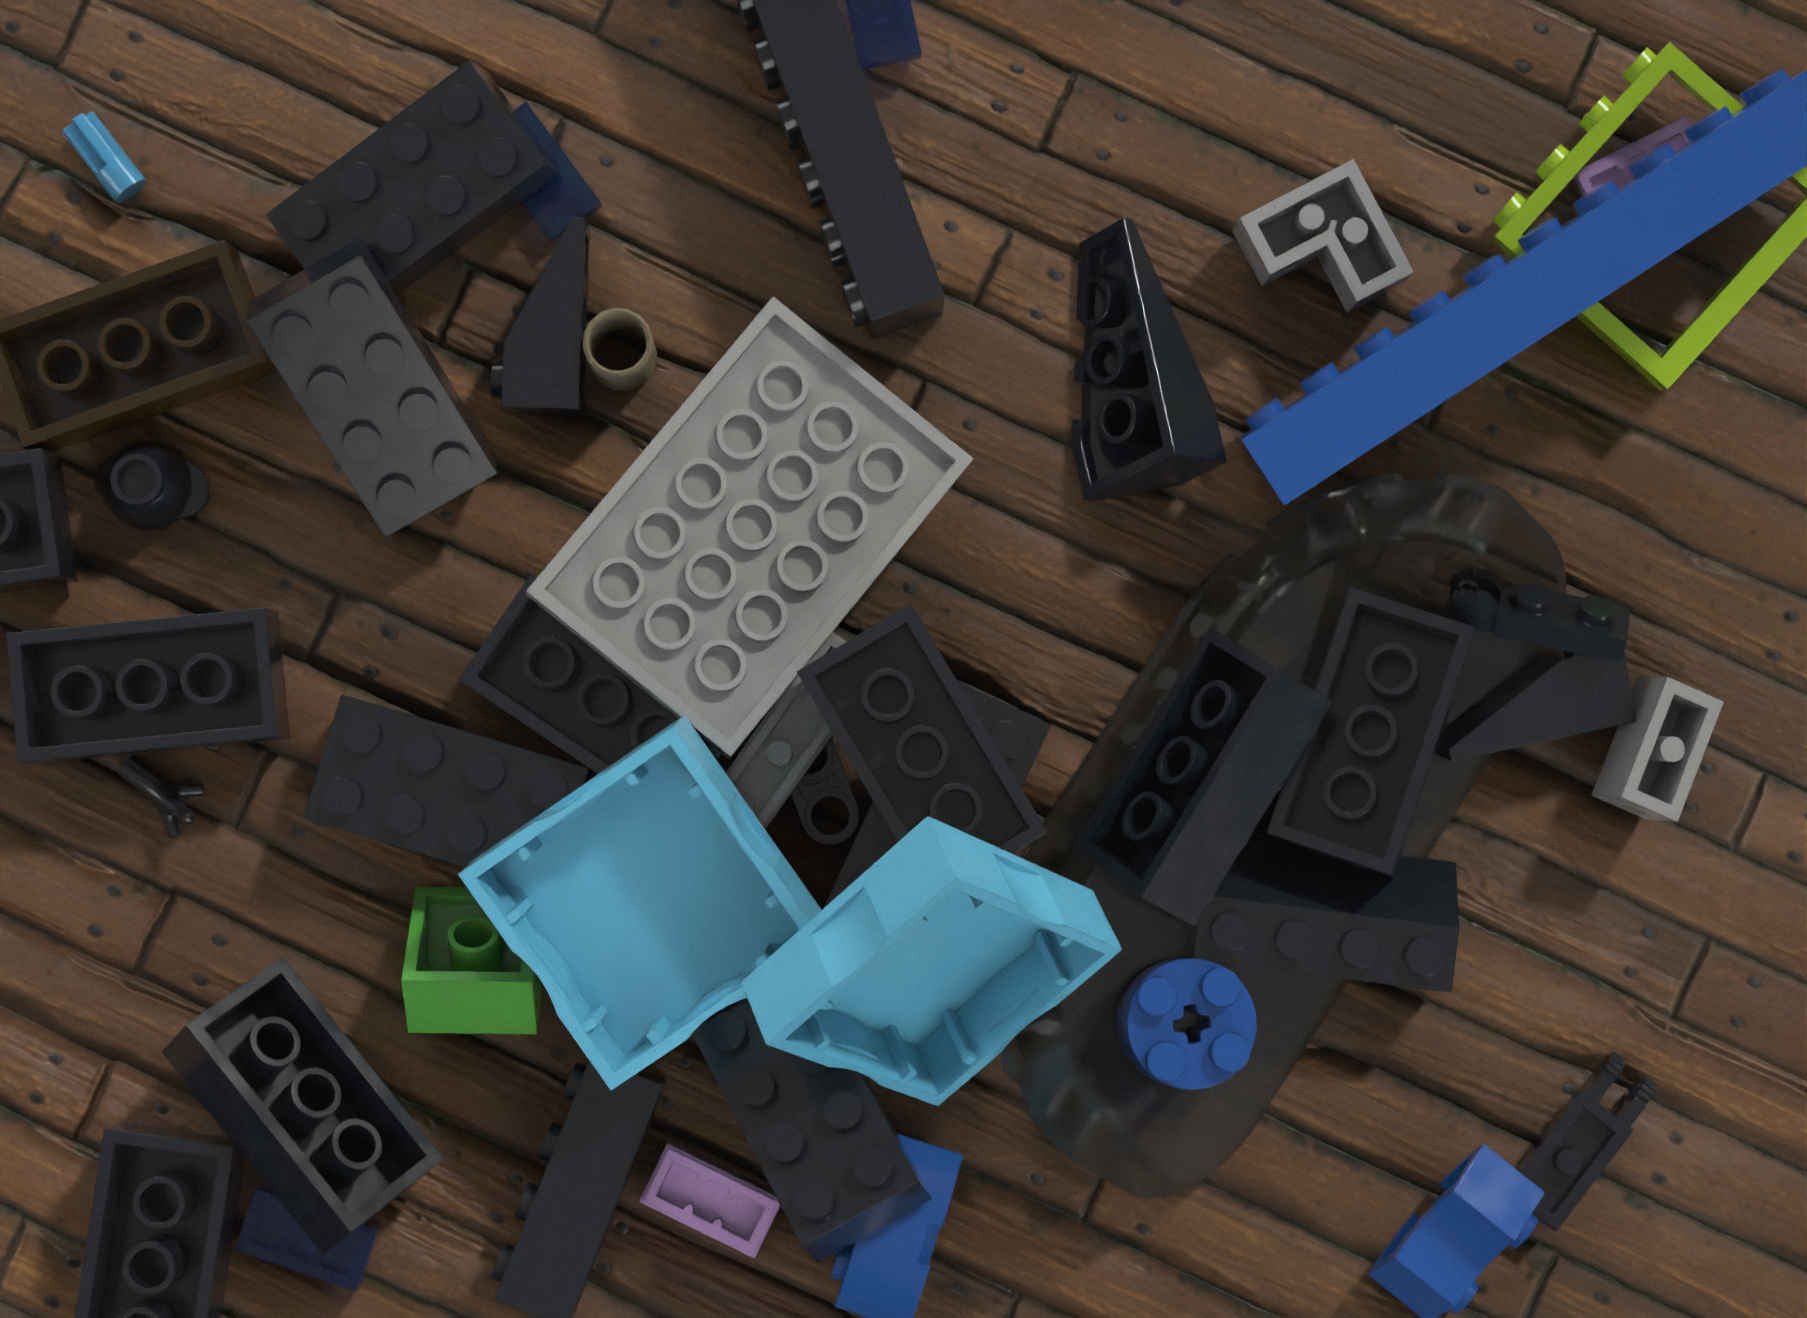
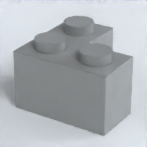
[1232,159,1414,313]

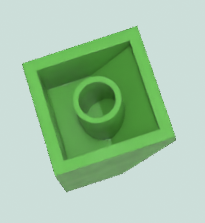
[401,886,542,1034]

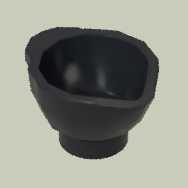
[94,440,210,531]

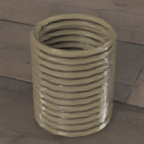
[583,308,657,391]

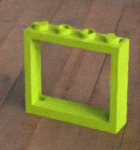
[1490,42,1807,391]

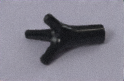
[118,755,204,838]

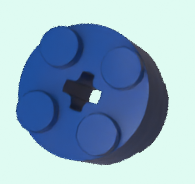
[1117,958,1257,1090]

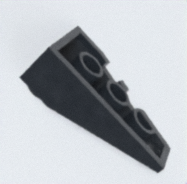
[1072,218,1227,502]

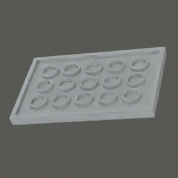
[526,296,973,759]

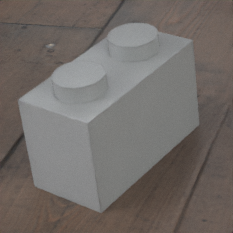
[1591,677,1724,822]

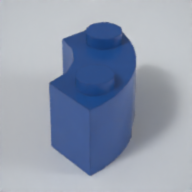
[830,1134,963,1318]
[1368,1144,1545,1318]

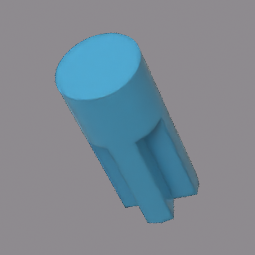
[62,111,147,204]

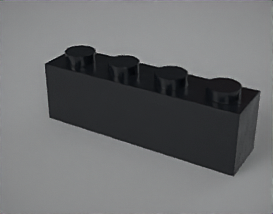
[490,1060,667,1318]

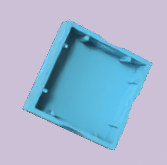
[458,715,821,1090]
[741,816,1122,1106]

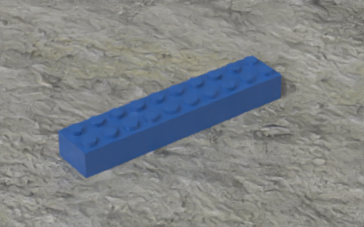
[1241,68,1807,505]

